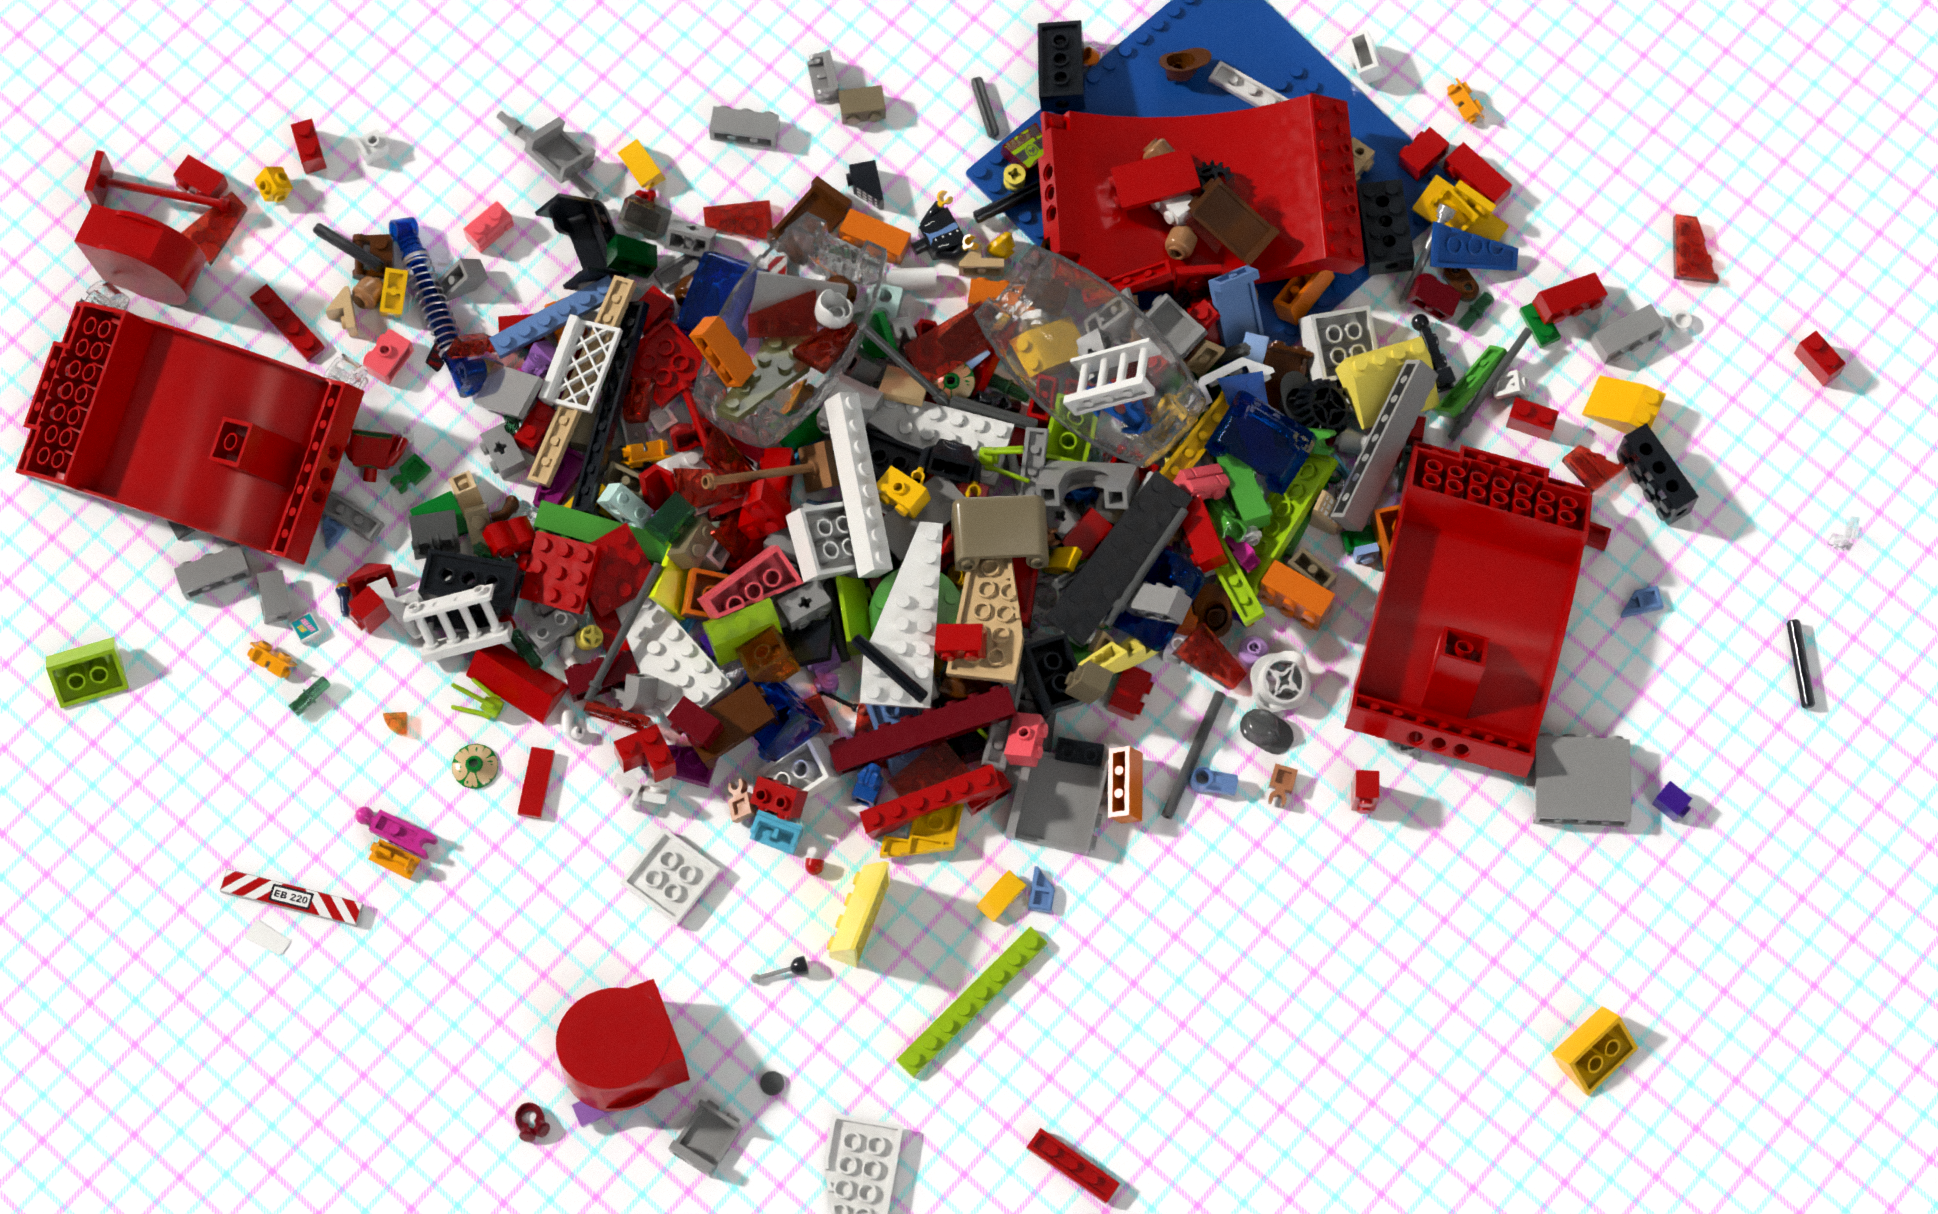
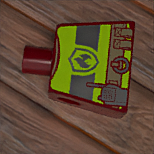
[1001,123,1043,177]

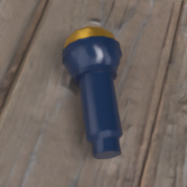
[335,582,351,617]

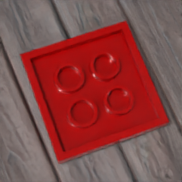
[631,317,712,410]
[588,522,653,618]
[519,531,601,615]

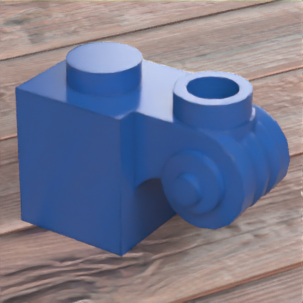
[851,763,885,808]

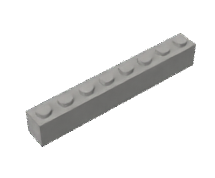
[1329,360,1439,531]

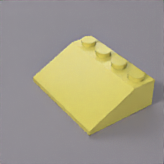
[1335,336,1440,430]
[826,861,890,967]

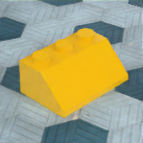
[1551,1006,1638,1096]

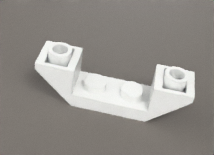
[1189,357,1275,414]

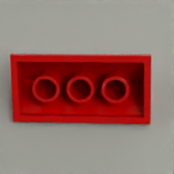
[466,644,569,725]

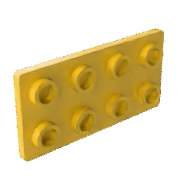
[1412,175,1509,242]

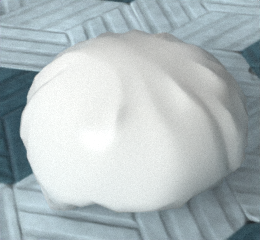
[814,289,854,329]

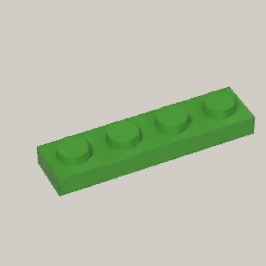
[1435,345,1507,419]

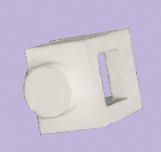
[353,128,391,165]

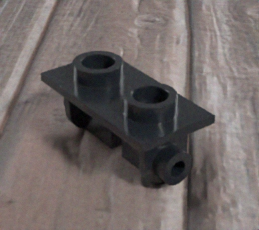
[1055,737,1105,767]

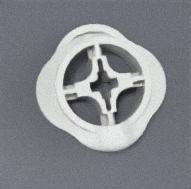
[1250,651,1311,712]

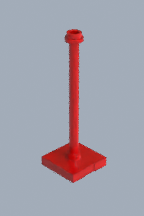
[84,150,231,213]
[676,380,744,522]

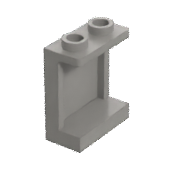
[524,117,596,184]
[1135,293,1208,366]
[817,374,884,434]
[668,1099,742,1178]

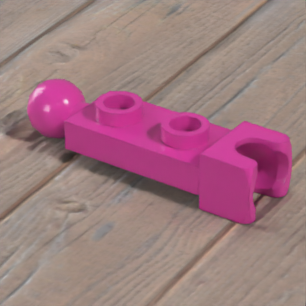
[1212,518,1261,573]
[355,806,438,860]

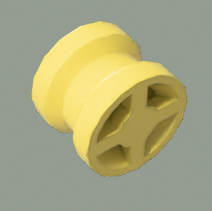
[1004,164,1026,191]
[574,625,603,651]

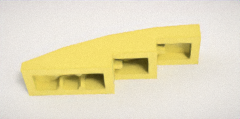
[1078,633,1164,674]

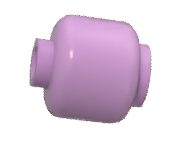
[1237,636,1269,669]

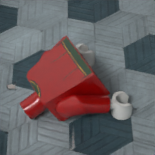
[344,421,414,482]

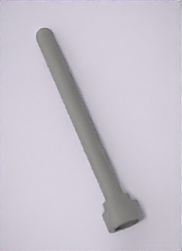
[1399,204,1456,306]

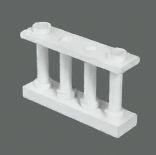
[1063,338,1161,416]
[403,583,513,663]

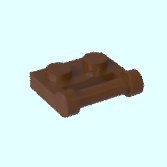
[352,234,394,280]

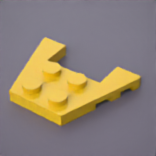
[879,777,964,859]

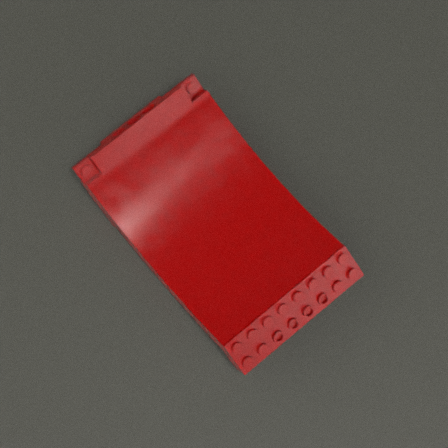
[1038,93,1365,292]
[15,301,365,565]
[1344,440,1593,778]

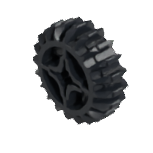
[1293,378,1353,440]

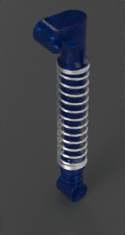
[389,217,488,398]

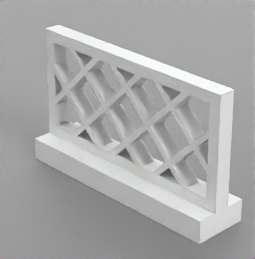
[538,314,623,414]

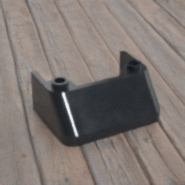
[535,193,630,291]

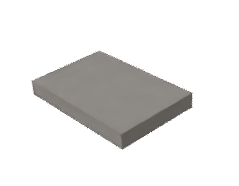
[473,363,544,420]

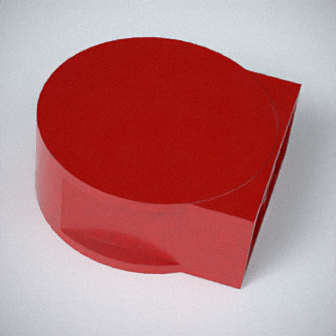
[74,203,206,305]
[556,978,690,1112]

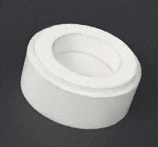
[1669,309,1693,333]

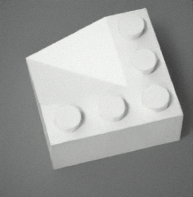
[1298,305,1378,382]
[786,501,857,583]

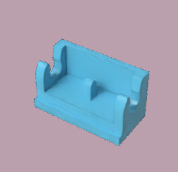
[750,809,803,856]

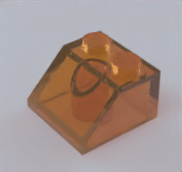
[735,624,802,682]

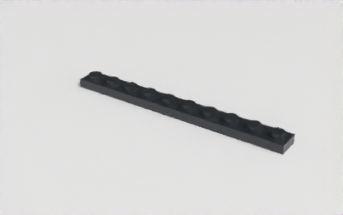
[571,301,650,514]

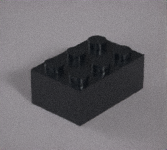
[1020,633,1084,717]

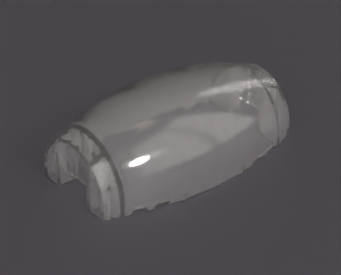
[693,212,887,448]
[974,245,1206,468]

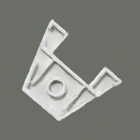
[367,576,452,640]

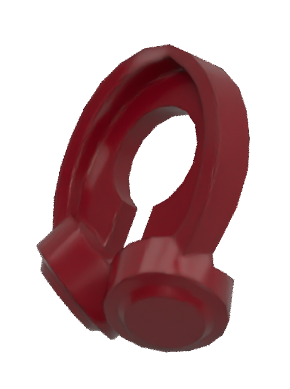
[515,1102,550,1142]

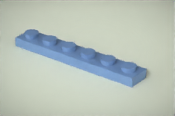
[489,275,612,360]

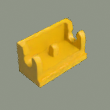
[618,139,666,190]
[1427,184,1479,232]
[379,267,409,318]

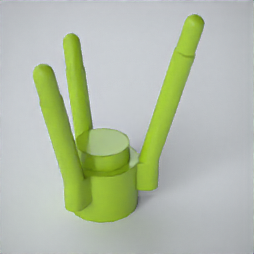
[979,446,1030,483]
[451,678,504,720]

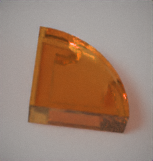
[383,712,408,737]

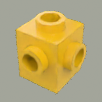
[254,166,293,203]

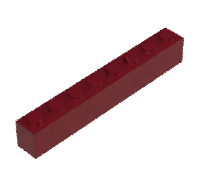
[828,685,1018,776]

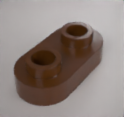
[1443,268,1479,302]

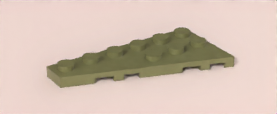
[717,321,842,423]

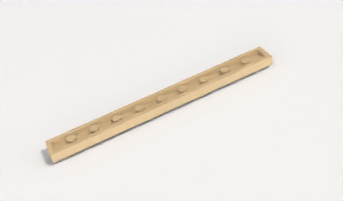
[527,275,637,488]

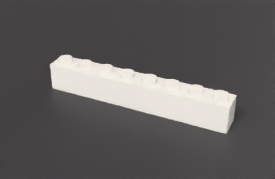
[824,392,893,578]

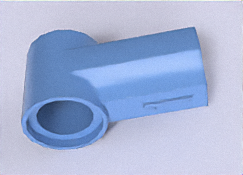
[1190,766,1238,796]

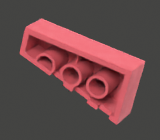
[697,545,803,619]

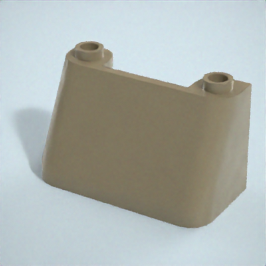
[950,495,1049,572]

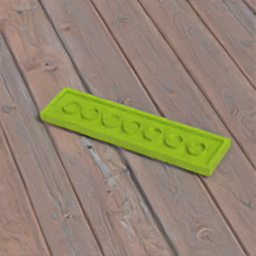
[1214,450,1338,612]

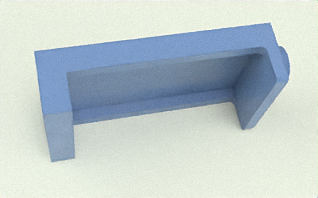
[1208,265,1272,361]

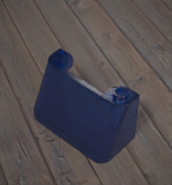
[677,251,768,347]
[1204,390,1317,496]
[1103,548,1205,652]
[733,664,825,763]

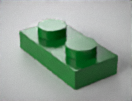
[1519,303,1561,349]

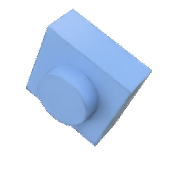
[1353,542,1379,564]

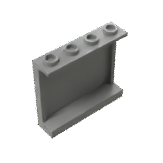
[1533,733,1631,827]
[1006,751,1109,856]

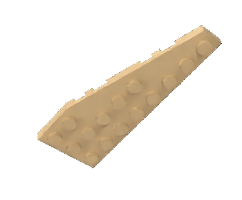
[946,558,1024,684]

